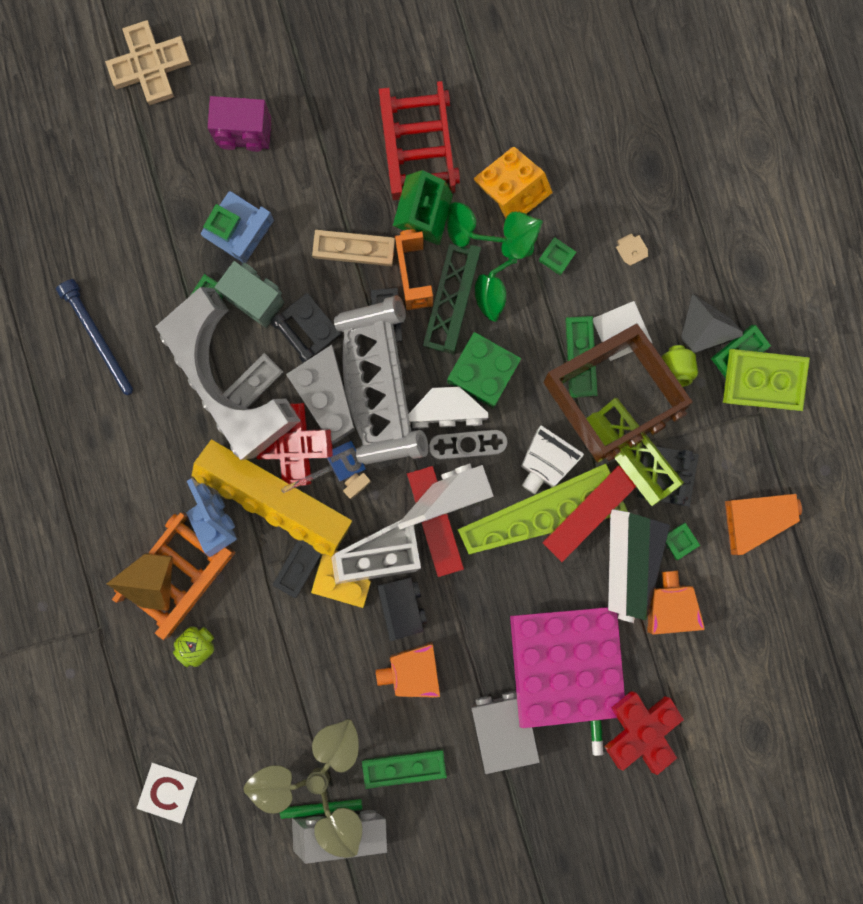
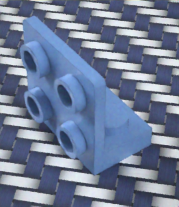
[201,191,274,263]
[186,478,237,557]

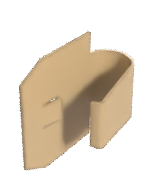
[616,234,648,266]

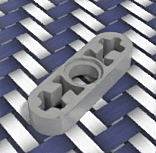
[429,430,507,460]

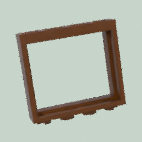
[543,323,693,463]

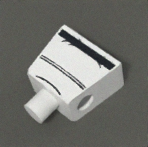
[521,426,584,494]

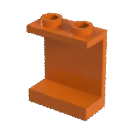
[395,229,433,310]

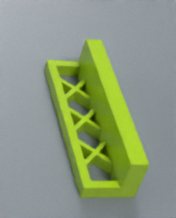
[586,398,684,506]

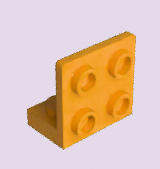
[474,147,553,219]

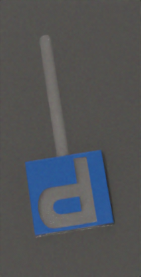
[281,441,366,493]

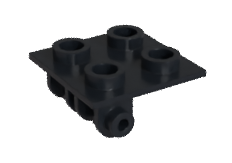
[636,446,699,507]

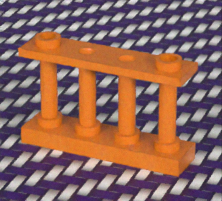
[112,512,236,640]

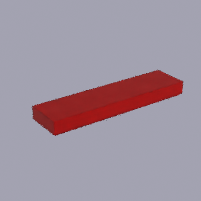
[542,465,636,562]
[407,466,464,577]

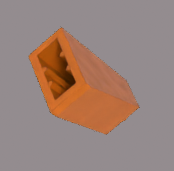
[725,494,802,555]

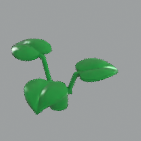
[447,202,543,322]

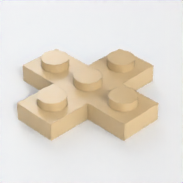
[105,20,191,106]

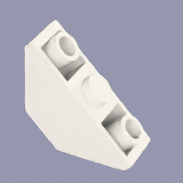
[408,387,488,429]

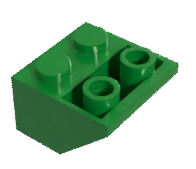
[393,170,453,245]

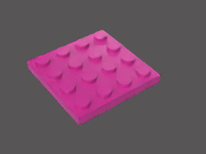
[510,607,625,728]

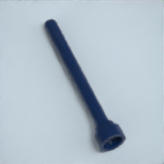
[56,279,133,395]

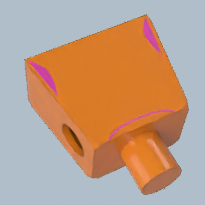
[647,571,704,635]
[376,642,440,697]

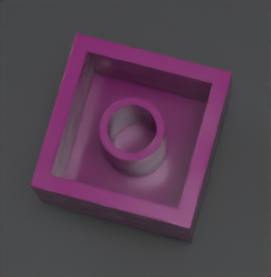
[207,96,272,152]

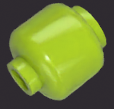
[661,345,698,387]

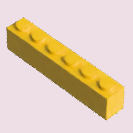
[192,439,352,557]

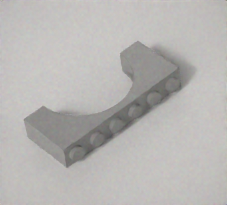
[155,287,300,460]

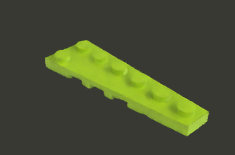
[458,464,628,554]

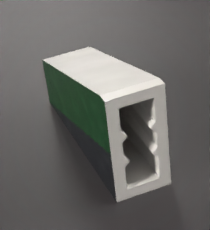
[608,509,670,623]

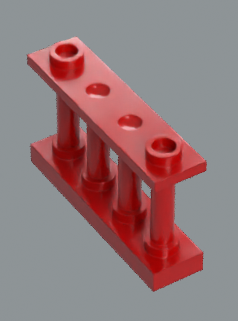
[379,81,460,201]

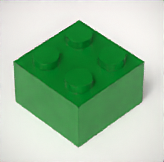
[447,332,521,409]

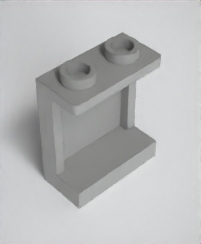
[471,691,540,774]

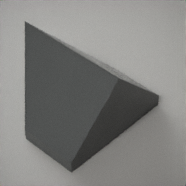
[681,294,743,353]

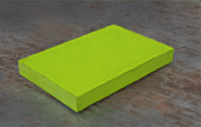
[723,349,810,411]

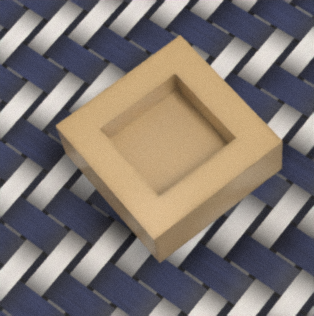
[343,473,371,500]

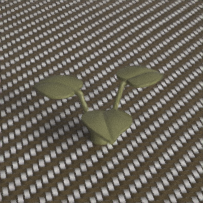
[244,719,363,858]

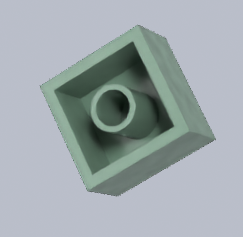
[214,261,285,328]

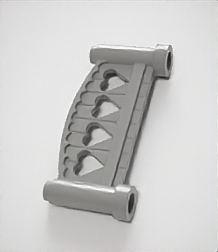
[334,295,428,464]

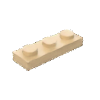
[312,230,395,266]

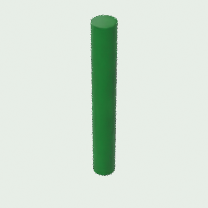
[280,799,363,819]

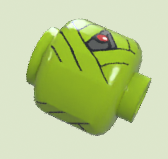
[173,626,214,667]

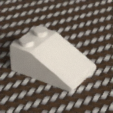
[398,464,494,530]

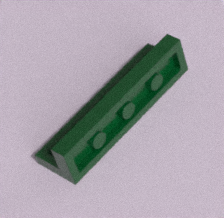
[423,244,481,355]

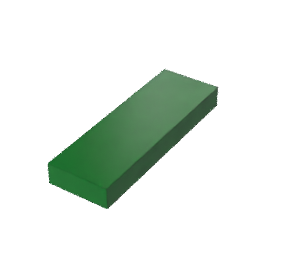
[565,316,598,398]
[362,749,447,789]

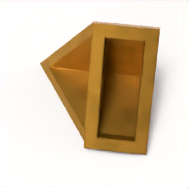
[106,553,173,611]

